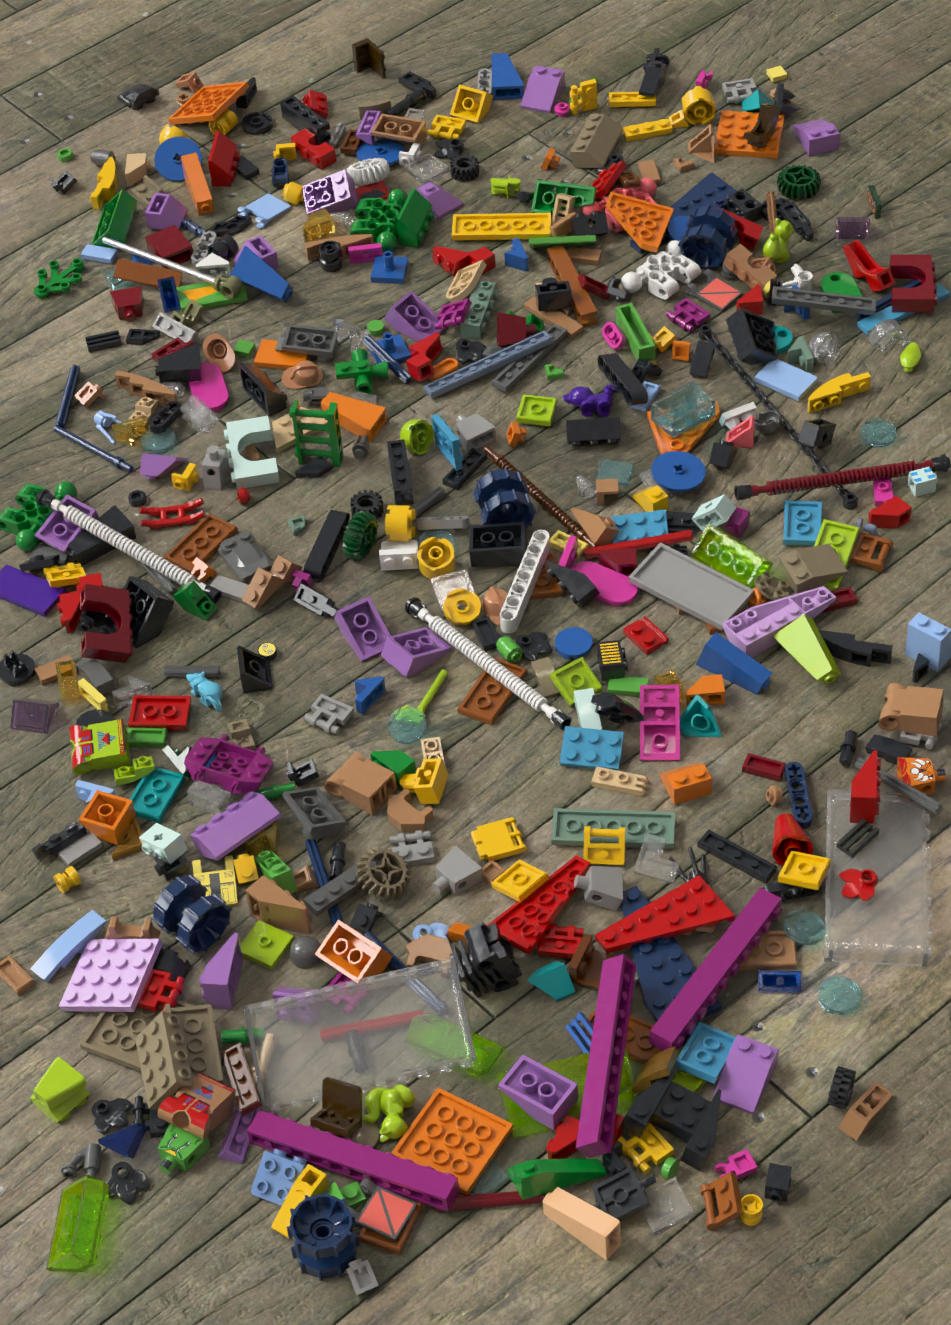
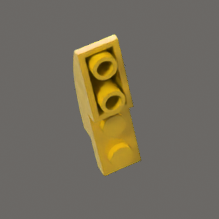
[90,157,118,210]
[808,372,871,413]

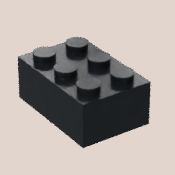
[469,522,527,567]

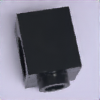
[764,1163,792,1202]

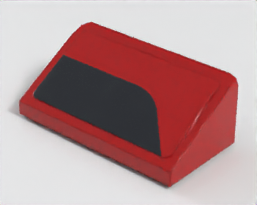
[355,180,390,201]

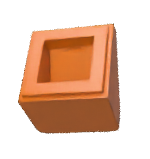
[447,922,472,945]

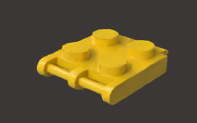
[471,817,527,861]

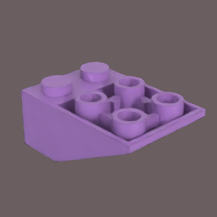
[302,170,358,215]

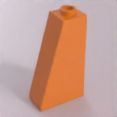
[181,153,214,215]
[321,392,387,443]

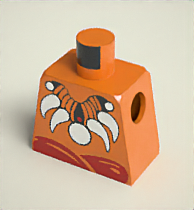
[897,757,946,800]

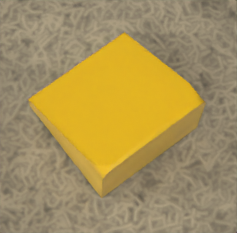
[669,110,690,128]

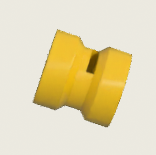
[53,866,81,893]
[740,1194,763,1226]

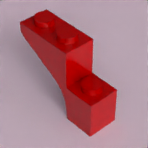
[843,240,895,292]
[432,246,496,277]
[406,332,443,382]
[57,573,103,634]
[546,1114,625,1159]

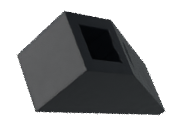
[545,561,600,607]

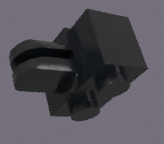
[535,277,572,311]

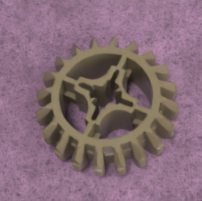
[356,845,411,901]

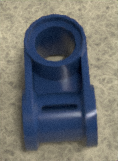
[272,157,289,187]

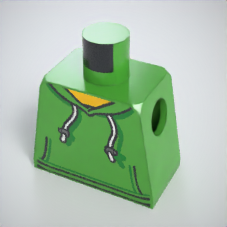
[158,1124,211,1175]

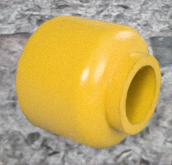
[282,182,304,205]

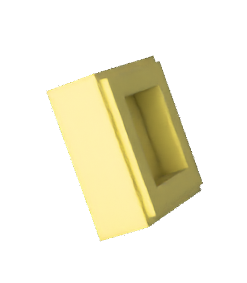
[766,66,787,82]

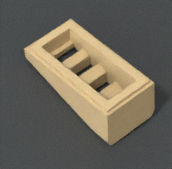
[551,193,575,226]

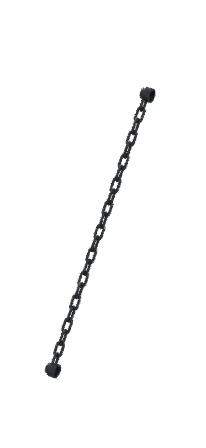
[699,325,858,510]

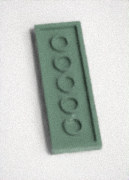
[551,808,675,849]

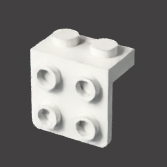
[379,540,418,571]

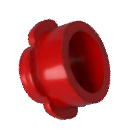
[237,487,250,504]

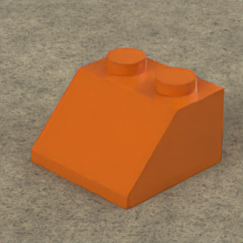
[660,762,712,805]
[79,790,136,845]

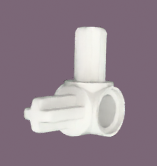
[782,264,813,291]

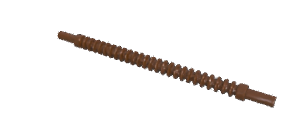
[484,446,599,547]

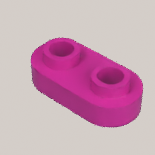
[602,322,626,351]

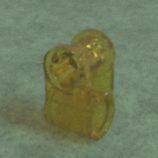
[653,669,683,705]

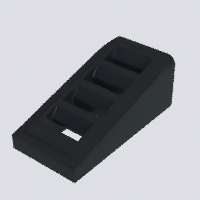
[235,77,257,108]

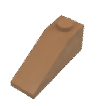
[570,507,619,546]
[838,1081,894,1141]

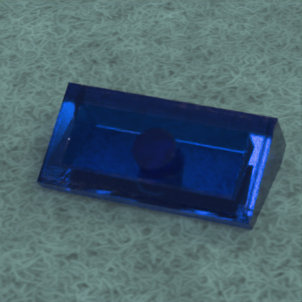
[758,970,801,992]

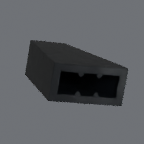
[155,344,201,383]

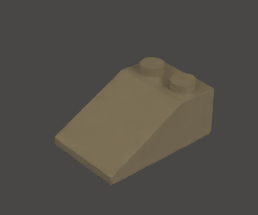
[779,544,848,594]

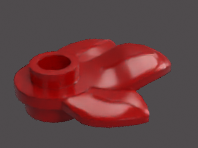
[839,869,878,901]

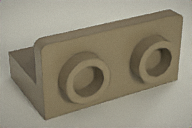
[131,175,164,209]

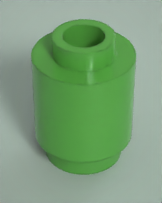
[496,636,523,663]

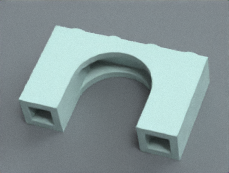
[224,416,280,489]

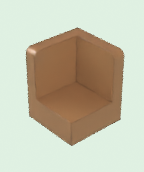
[596,479,619,505]

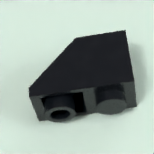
[709,440,738,468]

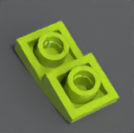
[113,756,155,786]

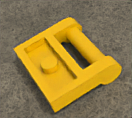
[583,826,626,865]

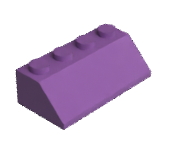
[190,792,282,861]

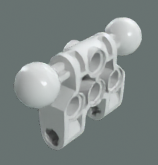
[621,240,701,300]

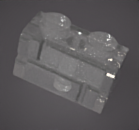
[180,394,220,434]
[187,781,233,816]

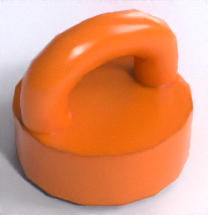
[748,588,766,607]

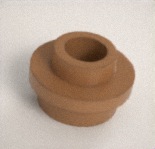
[766,785,782,805]

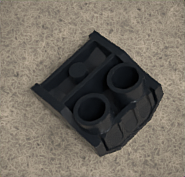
[117,84,159,110]
[591,692,644,724]

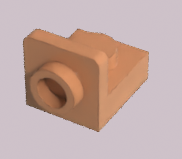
[175,72,203,93]
[749,257,776,273]
[74,381,106,408]

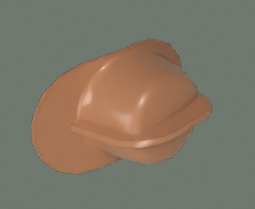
[203,334,235,372]
[282,360,323,390]
[481,586,508,626]

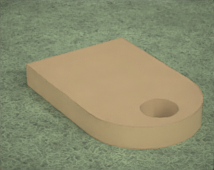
[446,260,486,303]

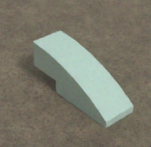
[574,688,602,730]

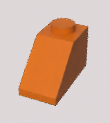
[686,674,725,708]

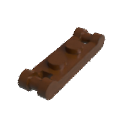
[616,170,641,189]

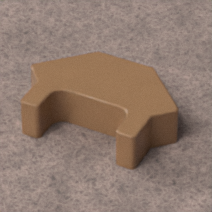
[387,788,434,832]
[105,916,161,939]
[406,934,456,979]

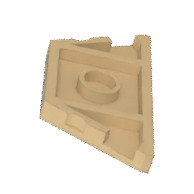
[272,407,328,453]

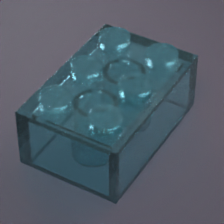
[651,381,715,438]

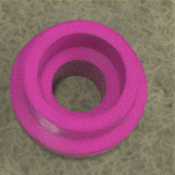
[554,102,570,117]

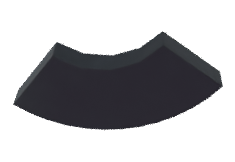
[210,215,252,237]

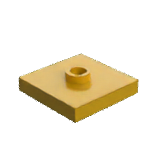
[778,851,831,890]
[491,859,549,903]

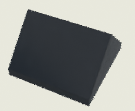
[237,645,273,694]

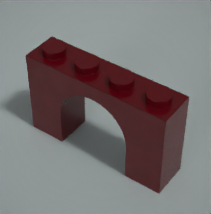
[889,255,938,312]
[80,584,133,663]

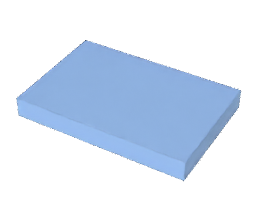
[754,359,818,401]

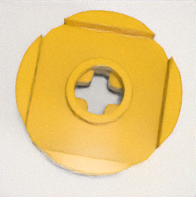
[443,588,481,626]

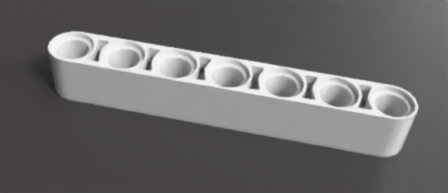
[500,530,550,633]

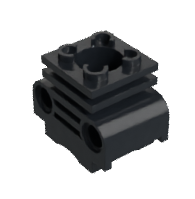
[450,921,522,997]

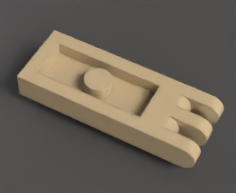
[591,766,649,796]

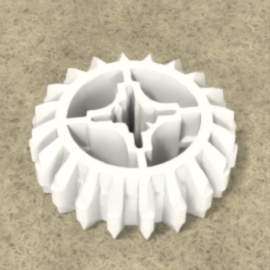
[347,158,390,186]

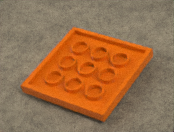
[168,82,250,125]
[714,110,784,159]
[391,1087,513,1195]

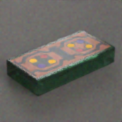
[867,185,882,219]

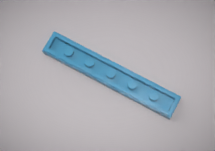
[857,283,950,336]

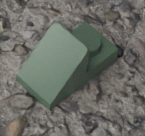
[787,336,814,372]

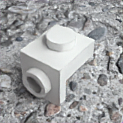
[398,143,422,168]

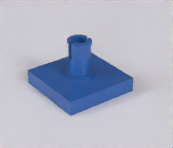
[370,251,409,284]
[368,332,411,364]

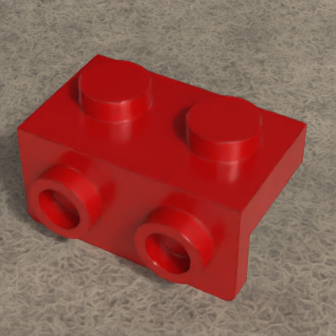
[302,89,328,119]

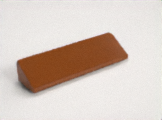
[113,259,182,291]

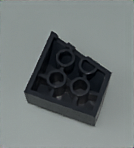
[726,308,778,365]
[124,576,175,648]

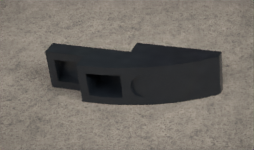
[819,630,893,667]

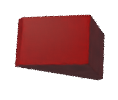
[736,284,763,315]

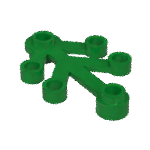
[34,258,85,299]

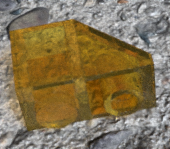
[302,209,335,242]

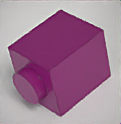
[723,507,750,538]

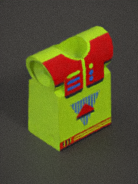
[69,719,131,775]

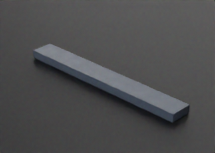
[423,330,554,399]

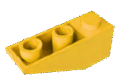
[271,1164,329,1239]

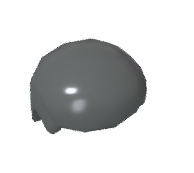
[755,410,782,434]
[290,936,321,968]

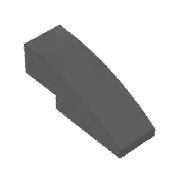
[75,658,115,695]

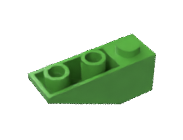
[254,850,298,894]

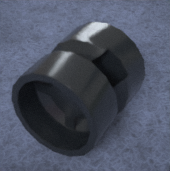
[207,234,239,260]
[319,241,342,272]

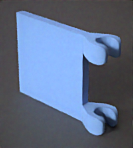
[238,193,291,229]

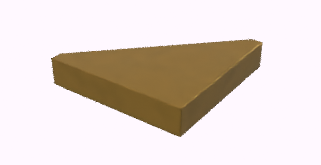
[111,817,143,861]

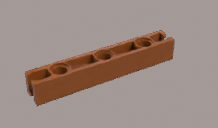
[547,244,598,328]

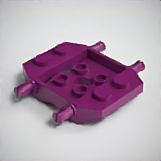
[184,734,274,794]

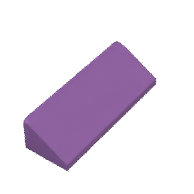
[356,110,382,145]
[217,1104,262,1163]

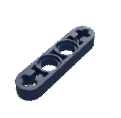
[785,762,812,829]

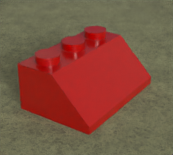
[208,131,240,187]

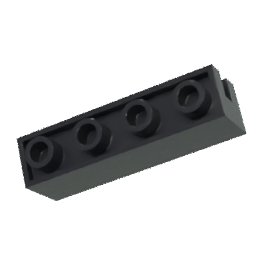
[280,95,331,145]
[387,439,414,505]

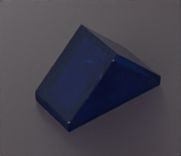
[157,276,181,313]
[98,1123,147,1159]

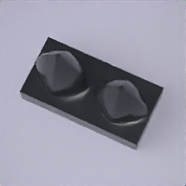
[774,83,797,115]

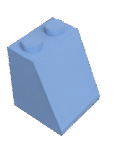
[905,613,951,672]

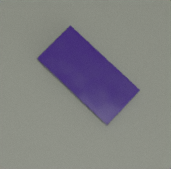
[0,564,66,617]

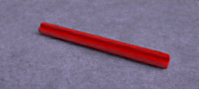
[584,530,693,559]

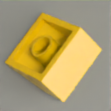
[450,85,493,123]

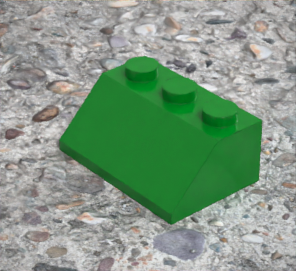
[397,189,434,248]

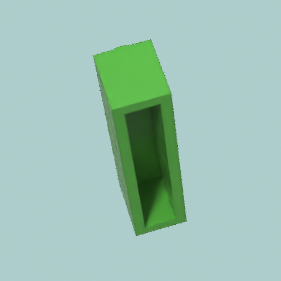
[616,303,655,360]

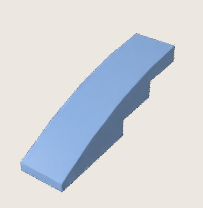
[31,910,107,982]

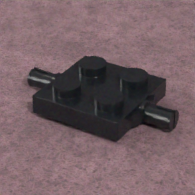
[591,1167,657,1222]

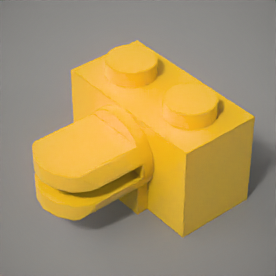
[400,758,449,804]

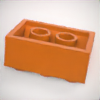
[315,920,393,985]

